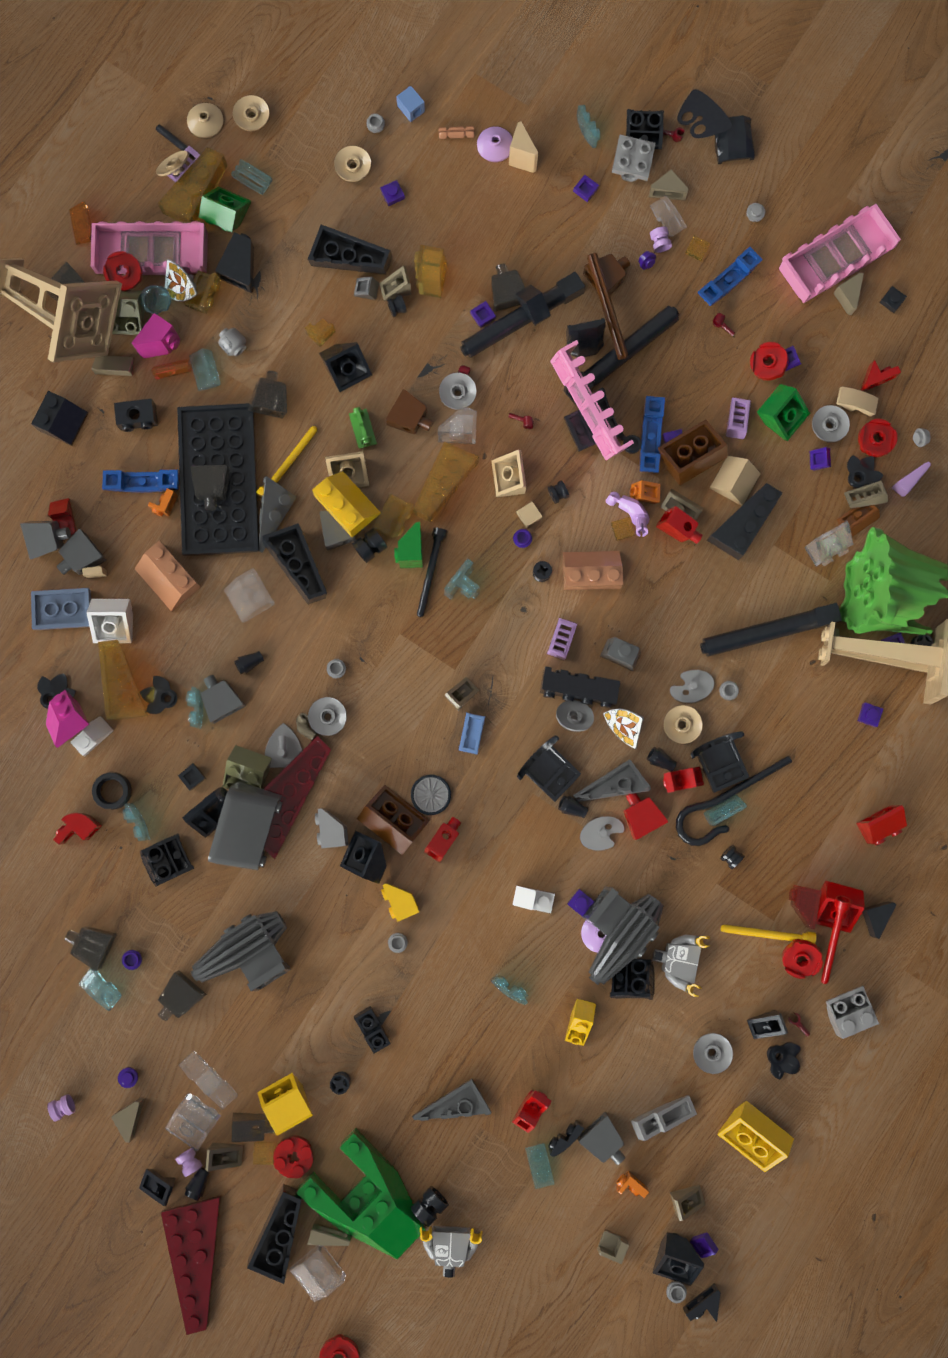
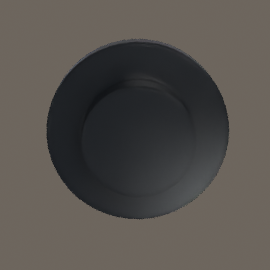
[623,435,642,454]

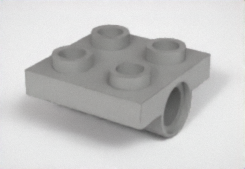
[611,135,655,182]

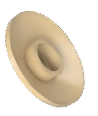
[233,95,270,131]
[187,103,224,138]
[334,146,371,182]
[156,151,189,176]
[664,705,702,744]

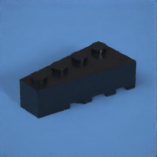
[307,224,393,275]
[707,483,782,560]
[262,523,327,605]
[540,666,620,708]
[247,1184,301,1284]

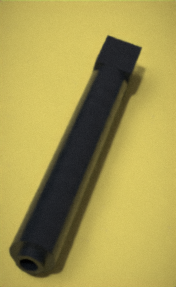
[460,271,585,358]
[563,306,679,405]
[700,603,842,657]

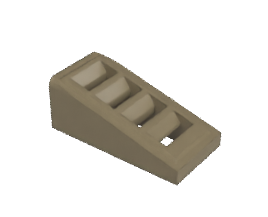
[844,481,888,508]
[307,1223,352,1246]

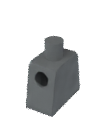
[319,511,365,550]
[20,521,71,559]
[56,529,107,575]
[600,637,641,671]
[201,675,246,724]
[577,1112,625,1165]

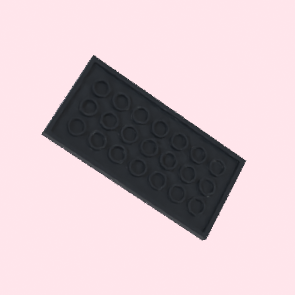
[177,403,259,556]

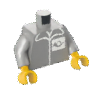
[653,934,710,997]
[420,1226,483,1278]

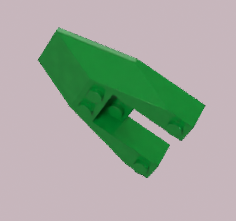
[296,1128,426,1259]

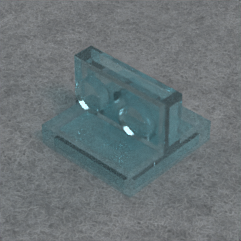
[444,558,480,600]

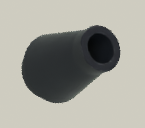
[234,651,264,674]
[647,747,677,772]
[558,796,588,818]
[184,1168,210,1201]

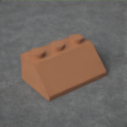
[135,540,201,611]
[563,551,623,590]

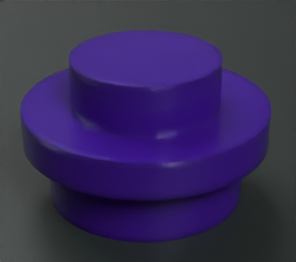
[638,251,656,270]
[513,529,532,548]
[122,950,142,970]
[118,1067,138,1088]

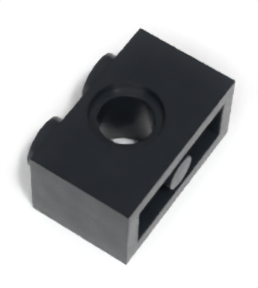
[114,398,158,432]

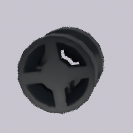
[387,294,407,317]
[548,480,569,504]
[532,561,552,582]
[910,634,934,646]
[720,845,745,869]
[330,1071,351,1095]

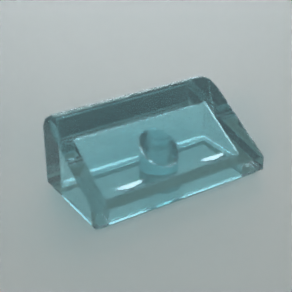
[189,348,221,391]
[704,795,747,826]

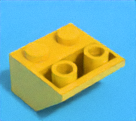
[257,1073,313,1136]

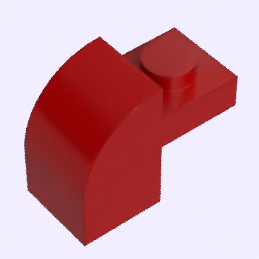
[663,766,704,793]
[53,813,102,845]
[512,1090,552,1133]

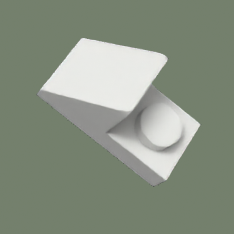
[70,716,114,757]
[513,886,555,913]

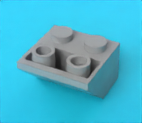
[315,808,349,848]
[826,986,879,1039]

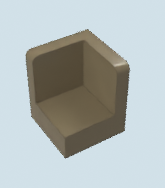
[597,1230,629,1264]

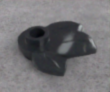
[847,455,883,488]
[37,673,76,709]
[140,676,178,714]
[767,1042,801,1080]

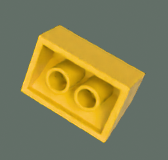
[312,471,381,538]
[717,1101,794,1172]

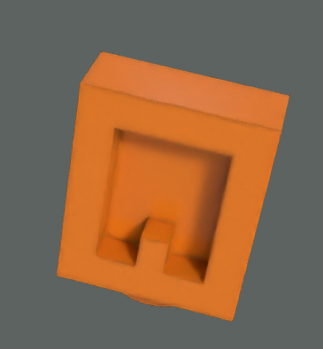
[630,480,660,504]
[148,489,178,517]
[616,1171,649,1198]

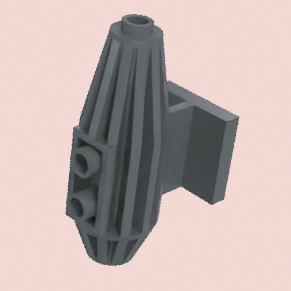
[582,886,664,985]
[191,911,291,991]

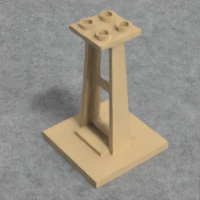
[0,258,122,362]
[818,619,948,705]

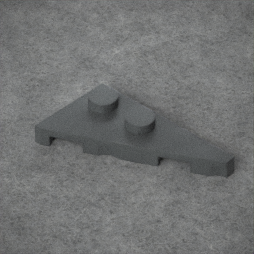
[258,476,296,553]
[573,759,651,802]
[412,1078,492,1121]

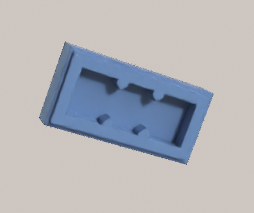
[459,713,485,754]

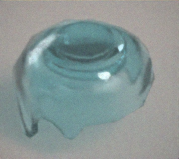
[140,285,171,314]

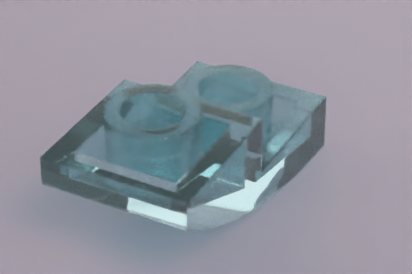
[576,105,600,148]
[186,687,203,729]
[123,803,150,841]
[78,968,122,1011]
[491,974,529,1005]
[525,1143,554,1189]

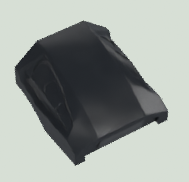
[626,109,664,150]
[715,115,755,164]
[566,318,606,358]
[140,833,194,887]
[610,958,655,1000]

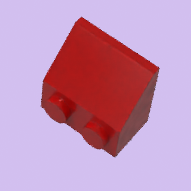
[856,805,907,846]
[812,881,865,933]

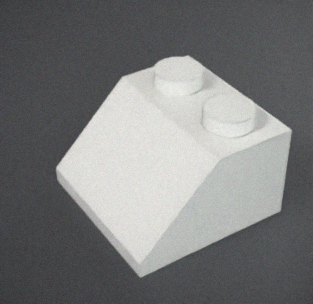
[87,599,133,643]

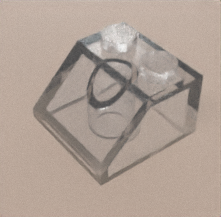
[438,408,477,444]
[804,521,854,566]
[224,568,275,623]
[165,1093,221,1151]
[289,1245,346,1302]

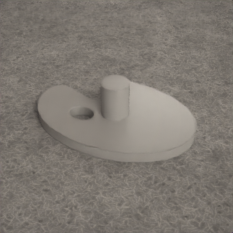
[670,670,714,703]
[580,816,624,851]

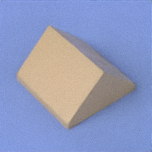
[509,121,538,173]
[491,450,526,497]
[325,451,369,488]
[710,456,761,506]

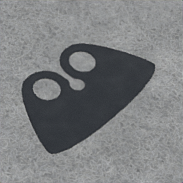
[677,89,732,139]

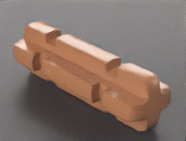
[439,126,474,139]

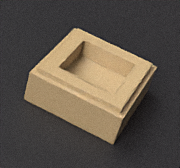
[516,502,542,528]
[82,566,107,579]

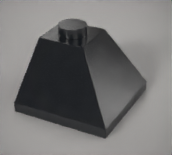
[319,342,372,392]
[340,830,387,884]
[653,1232,704,1286]

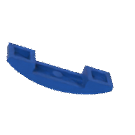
[698,247,763,306]
[640,396,665,473]
[102,470,179,492]

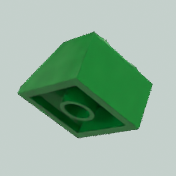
[198,186,251,232]
[757,384,810,441]
[394,522,423,568]

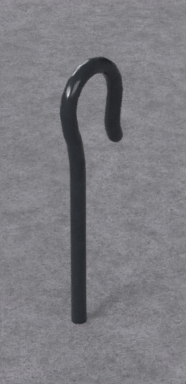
[675,756,792,846]

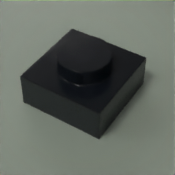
[879,286,907,313]
[178,763,206,791]

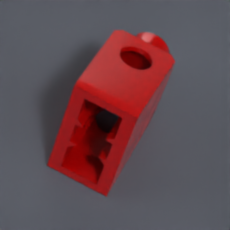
[656,506,703,544]
[623,793,668,840]
[424,817,461,863]

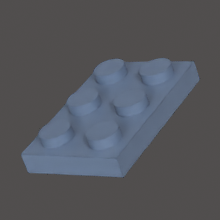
[31,588,91,630]

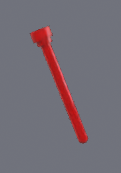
[821,896,852,984]

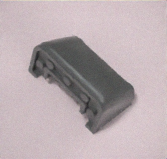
[208,781,283,870]

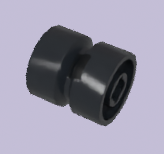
[352,528,388,563]
[411,1186,449,1227]

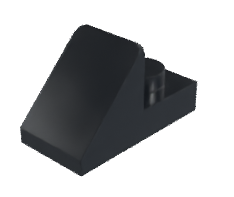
[139,1169,176,1206]
[683,1283,721,1322]

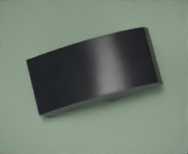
[354,1006,391,1054]
[548,1120,584,1157]

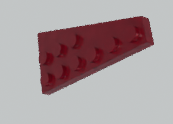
[263,736,331,859]
[161,1196,221,1335]

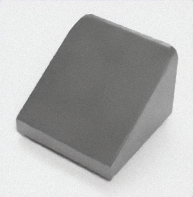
[354,277,379,300]

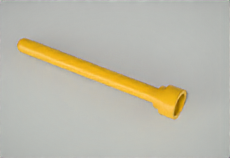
[256,426,317,498]
[720,925,816,944]

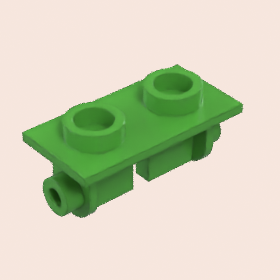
[349,407,377,449]

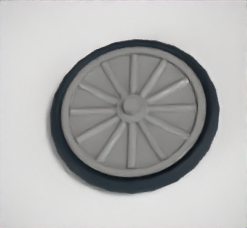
[411,774,451,815]

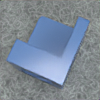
[396,86,425,122]

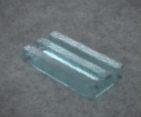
[231,159,272,195]

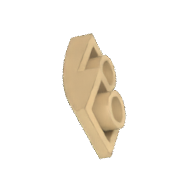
[836,387,878,417]

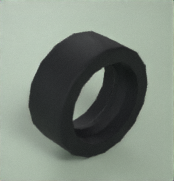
[92,772,132,809]

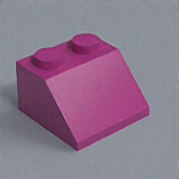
[132,313,181,358]
[46,690,89,748]

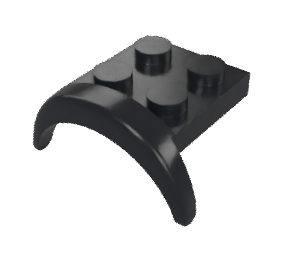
[564,388,626,452]
[690,731,749,793]
[517,735,581,802]
[182,787,228,838]

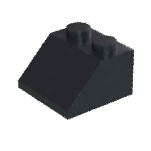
[31,391,88,446]

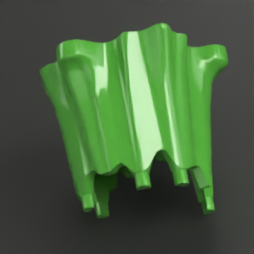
[839,527,948,635]

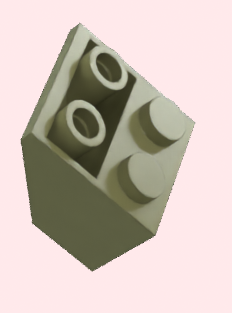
[112,290,145,335]
[222,745,272,789]

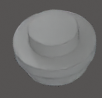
[366,114,385,133]
[746,203,765,222]
[913,428,931,447]
[327,659,346,678]
[719,681,739,700]
[388,933,408,953]
[666,1281,687,1303]

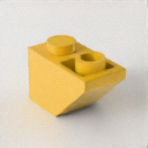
[381,883,420,922]
[565,999,596,1046]

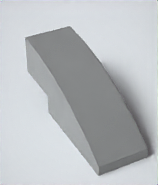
[631,1095,697,1141]

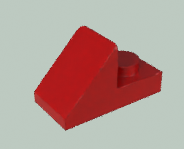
[860,360,901,392]
[48,498,76,536]

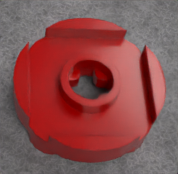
[103,251,142,291]
[750,342,789,381]
[858,419,898,457]
[782,939,823,979]
[273,1135,314,1178]
[319,1334,360,1358]

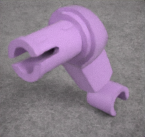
[606,492,650,537]

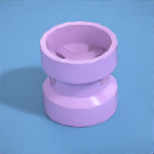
[650,227,672,253]
[47,1094,76,1122]
[175,1148,203,1177]

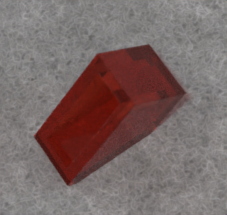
[789,885,821,930]

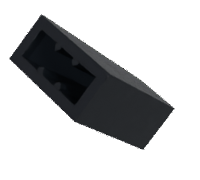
[215,232,254,293]

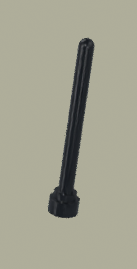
[417,527,448,617]

